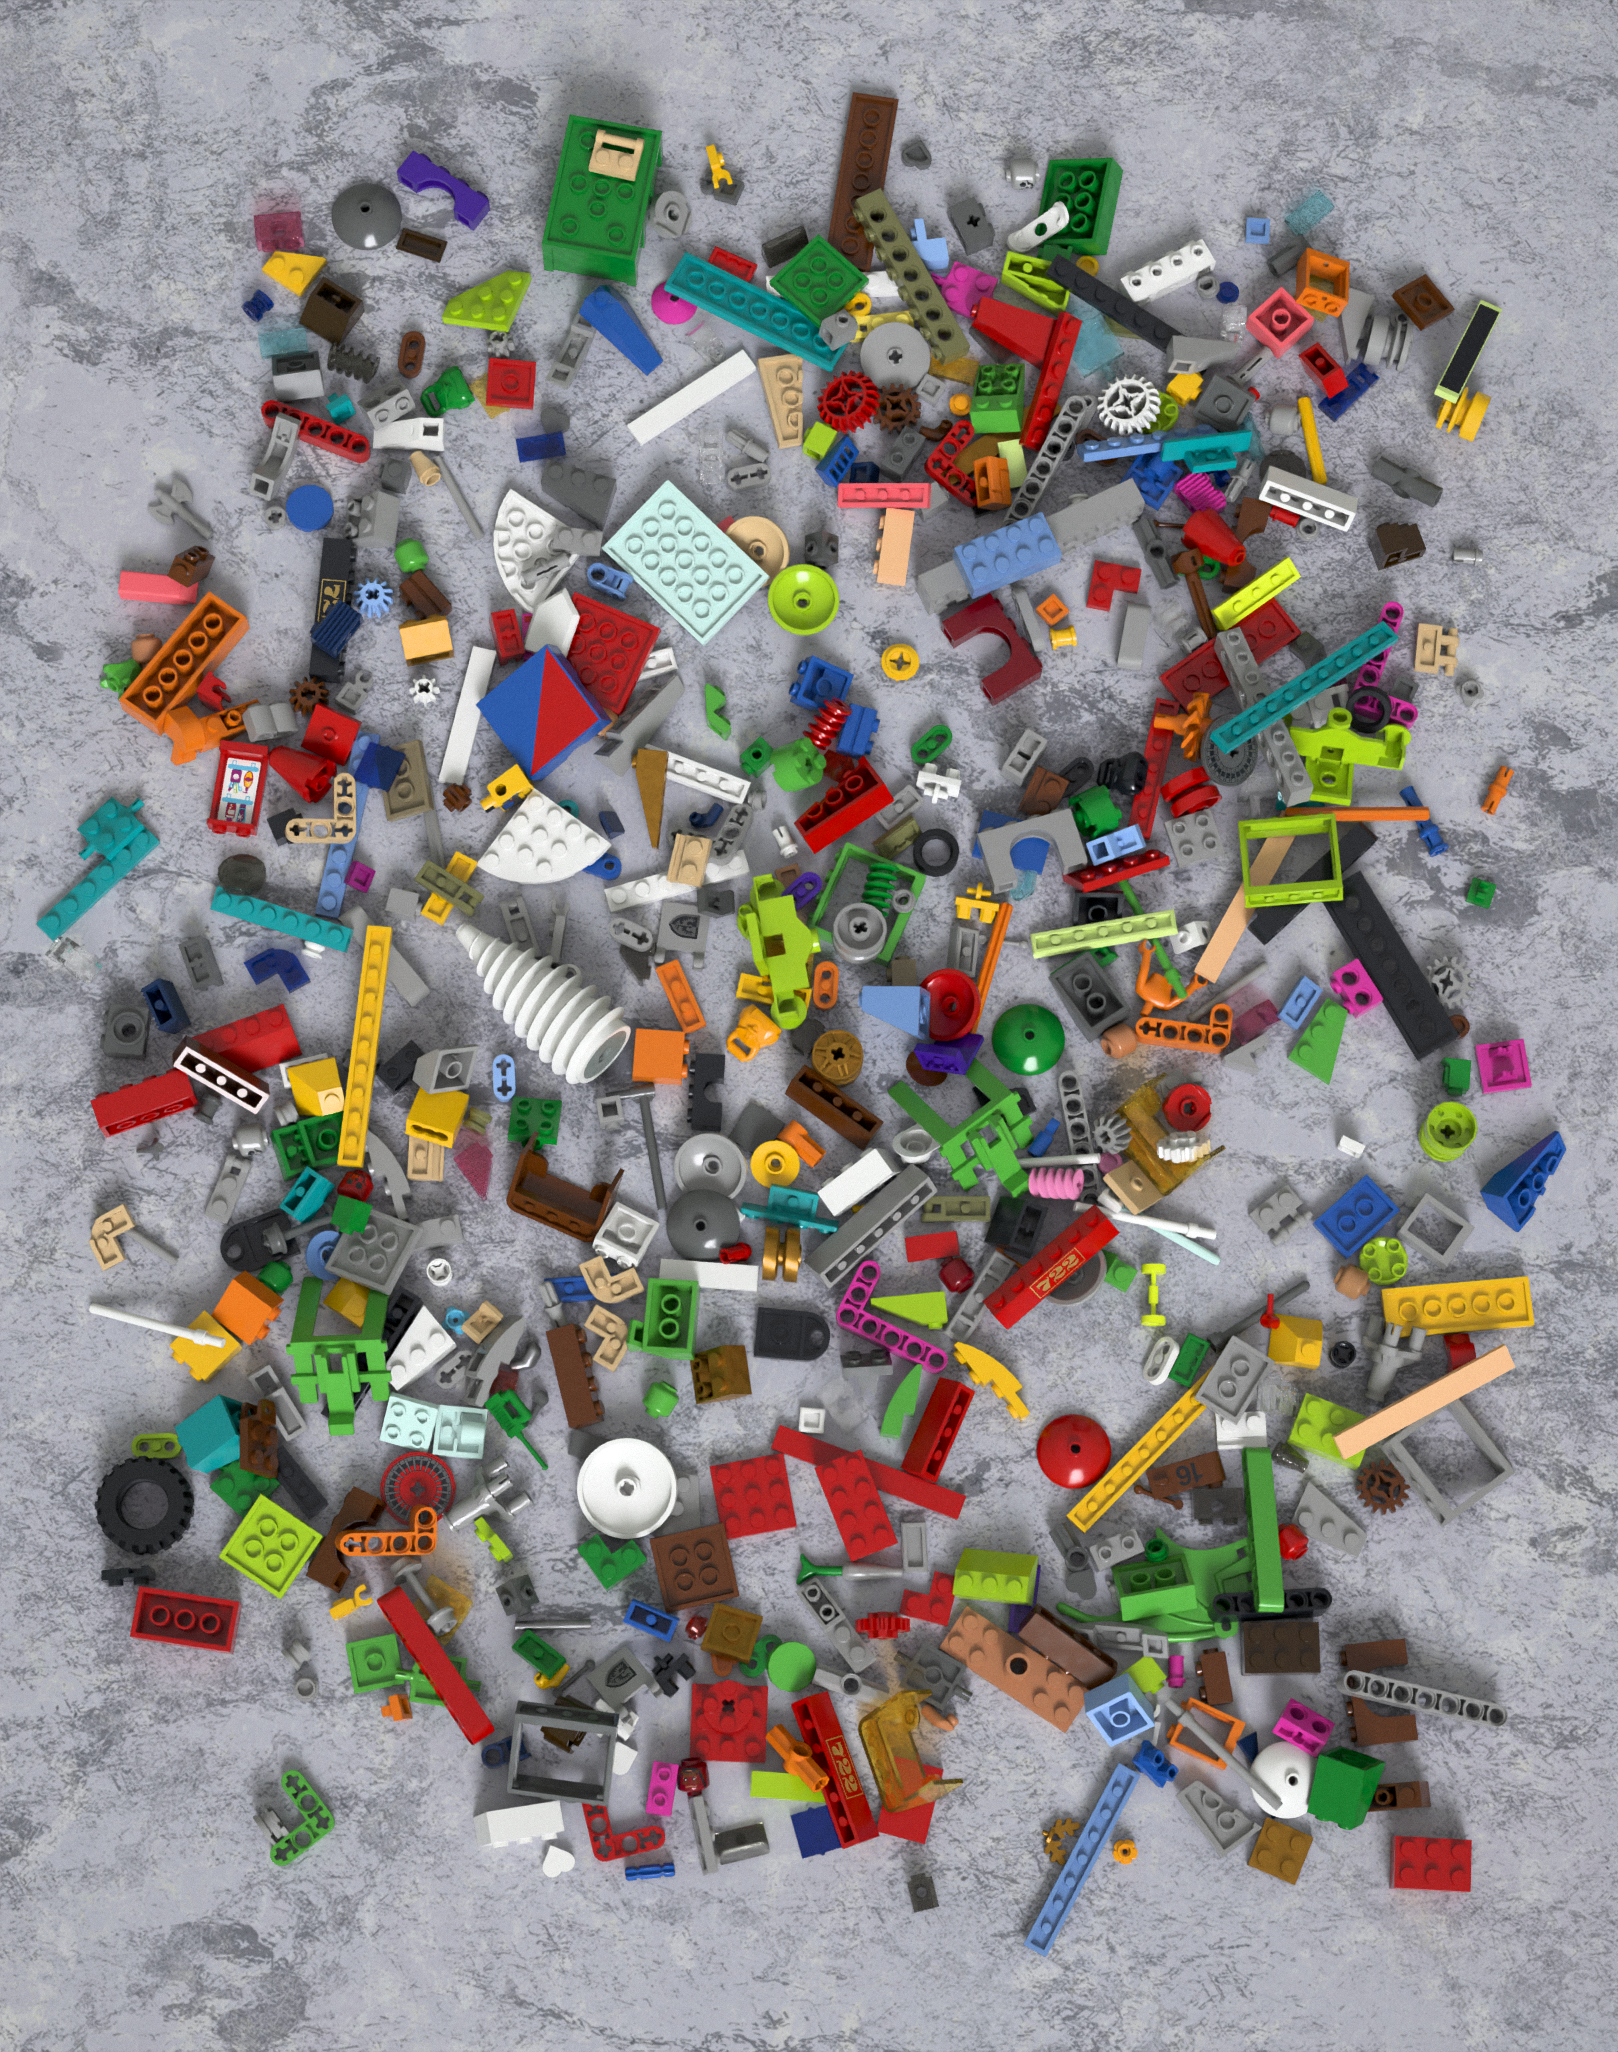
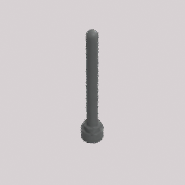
[1206,1281,1310,1354]

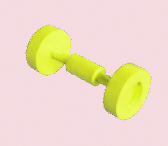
[1141,1264,1166,1326]

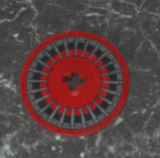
[380,1452,456,1526]

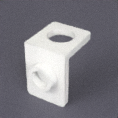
[1169,921,1213,954]

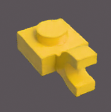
[706,144,733,189]
[329,1584,374,1621]

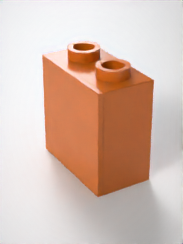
[632,1028,690,1085]
[211,1271,284,1345]

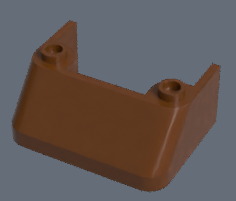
[506,1131,625,1242]

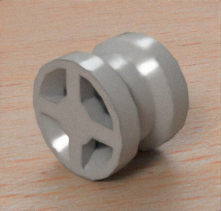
[273,1099,301,1128]
[281,1639,312,1671]

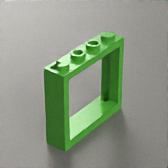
[805,842,927,968]

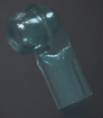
[1010,870,1037,901]

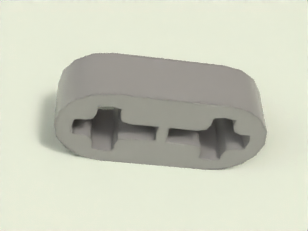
[727,463,771,492]
[609,918,653,952]
[435,1350,474,1390]

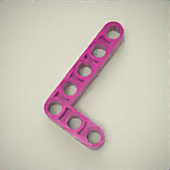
[1351,601,1418,730]
[836,1260,948,1374]

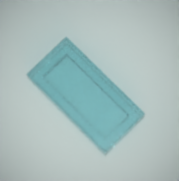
[1284,190,1335,235]

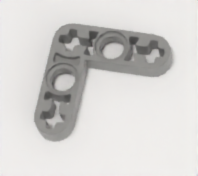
[667,803,754,866]

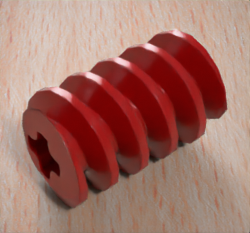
[802,697,853,750]

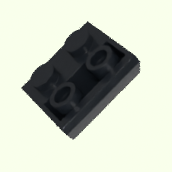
[984,1196,1048,1259]

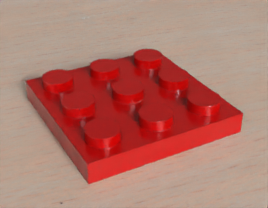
[709,1453,797,1540]
[689,1683,768,1763]

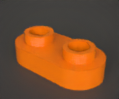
[813,961,839,1011]

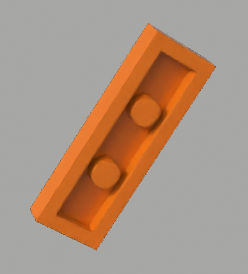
[655,959,706,1035]

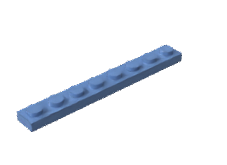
[315,731,381,920]
[1023,1763,1141,1957]

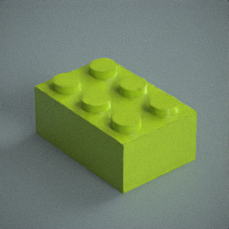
[1286,1393,1367,1470]

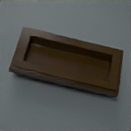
[396,227,448,263]

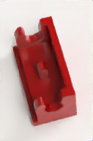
[489,609,525,666]
[196,671,232,713]

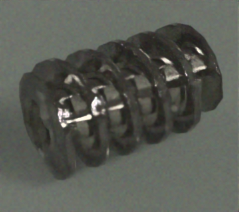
[327,341,381,384]

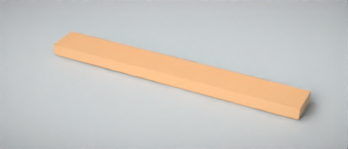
[1194,810,1296,983]
[1332,1344,1515,1460]

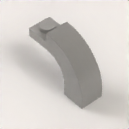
[248,412,301,501]

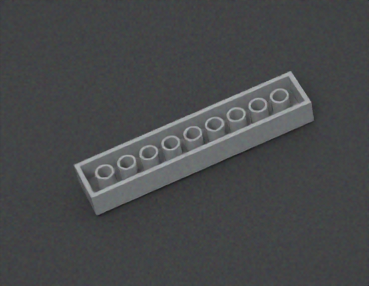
[916,478,1145,615]

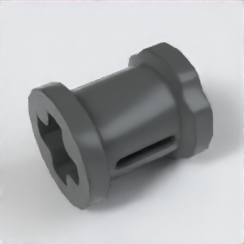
[192,1093,223,1125]

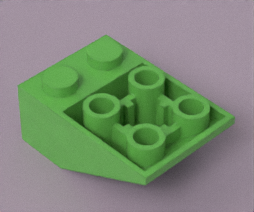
[970,363,1025,434]

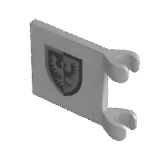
[655,902,710,971]
[586,1645,664,1724]

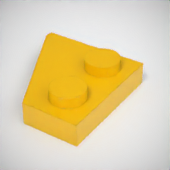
[262,251,327,297]

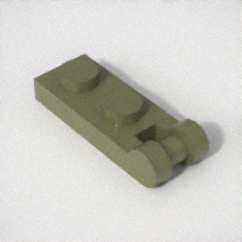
[414,859,484,917]
[921,1196,990,1223]

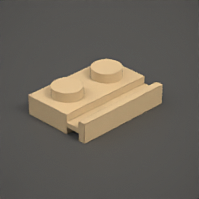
[666,833,712,888]
[407,1135,445,1182]

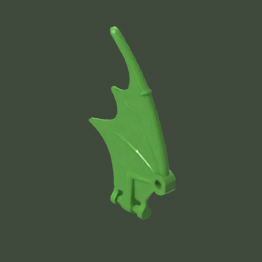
[1056,1528,1253,1643]

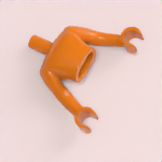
[1135,939,1208,1017]

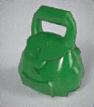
[420,366,475,417]

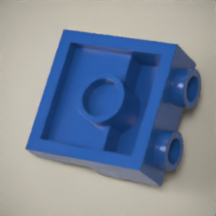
[788,655,854,712]

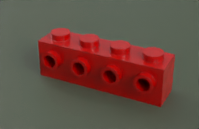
[900,1377,975,1483]

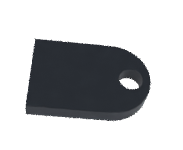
[220,1208,301,1272]
[754,1307,830,1362]

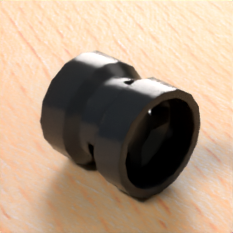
[1328,1341,1356,1369]

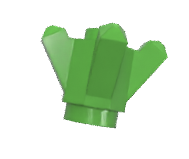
[100,659,142,700]

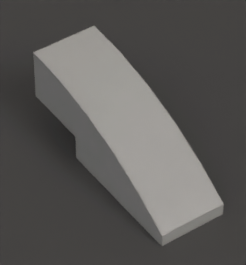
[247,1362,308,1442]

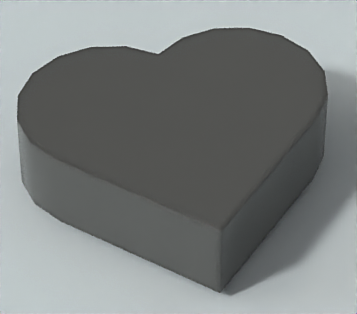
[901,140,932,170]
[540,408,570,438]
[1066,1569,1097,1600]

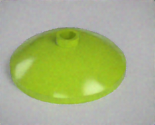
[768,564,839,635]

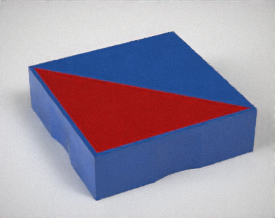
[476,644,612,781]

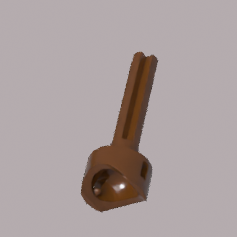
[1171,548,1218,639]

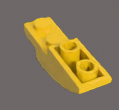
[952,1342,1030,1422]

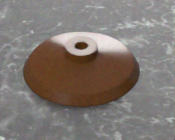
[906,1051,948,1087]

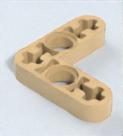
[285,773,356,844]

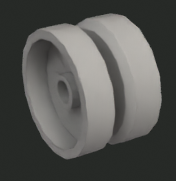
[832,903,887,964]

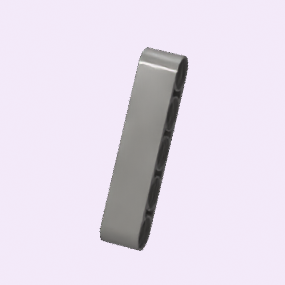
[337,903,431,1008]

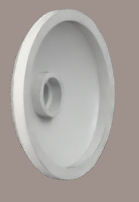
[1250,1741,1318,1818]

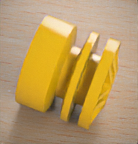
[1435,386,1491,442]

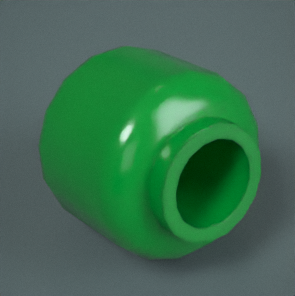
[256,1261,293,1297]

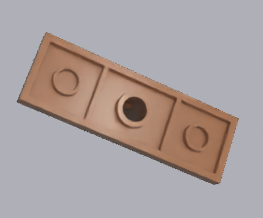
[939,1606,1090,1733]

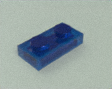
[515,431,566,463]

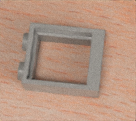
[1395,1193,1475,1270]

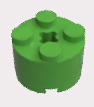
[770,737,826,792]

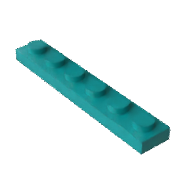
[36,825,160,942]
[210,886,354,953]

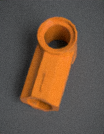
[776,1119,826,1168]

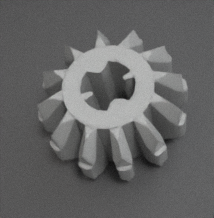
[1090,1112,1133,1155]

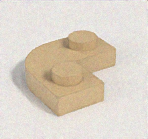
[89,1204,137,1271]
[578,1255,644,1303]
[584,1304,628,1373]

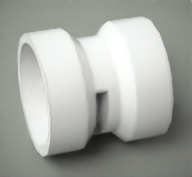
[426,1258,453,1287]

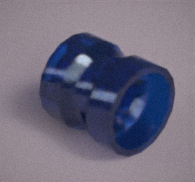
[241,289,274,323]

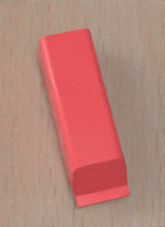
[118,570,199,605]

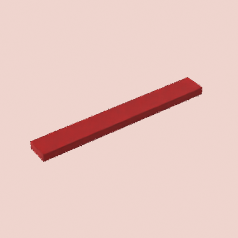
[771,1425,966,1520]

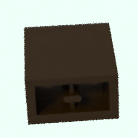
[299,276,365,348]

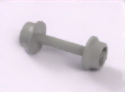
[390,1555,457,1636]

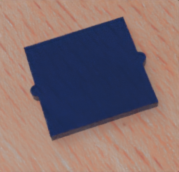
[353,742,406,792]
[790,1805,842,1859]

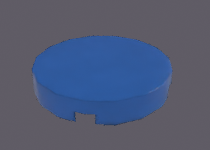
[286,485,334,532]

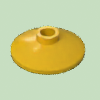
[751,1140,800,1188]

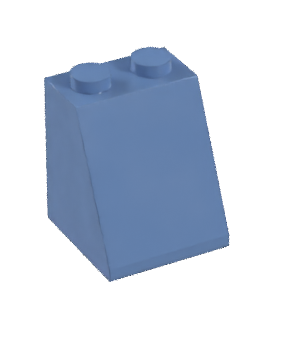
[858,986,931,1041]

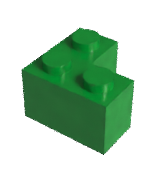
[577,1534,648,1592]

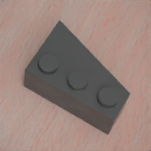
[541,459,617,532]

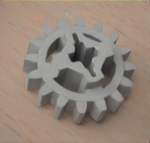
[1423,956,1476,1009]

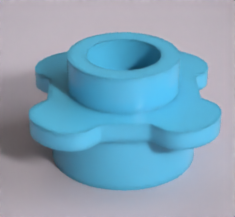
[442,1306,470,1335]

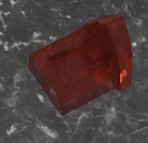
[823,749,855,783]
[489,1370,520,1402]

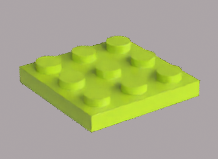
[219,1493,324,1599]

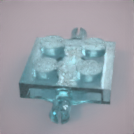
[1069,309,1125,382]

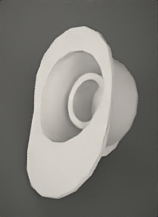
[892,1123,940,1165]

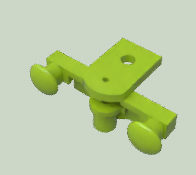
[1259,707,1411,806]
[745,873,821,1029]

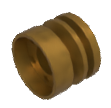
[811,1029,864,1088]

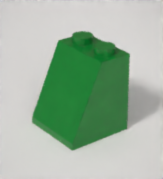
[1307,1746,1386,1830]

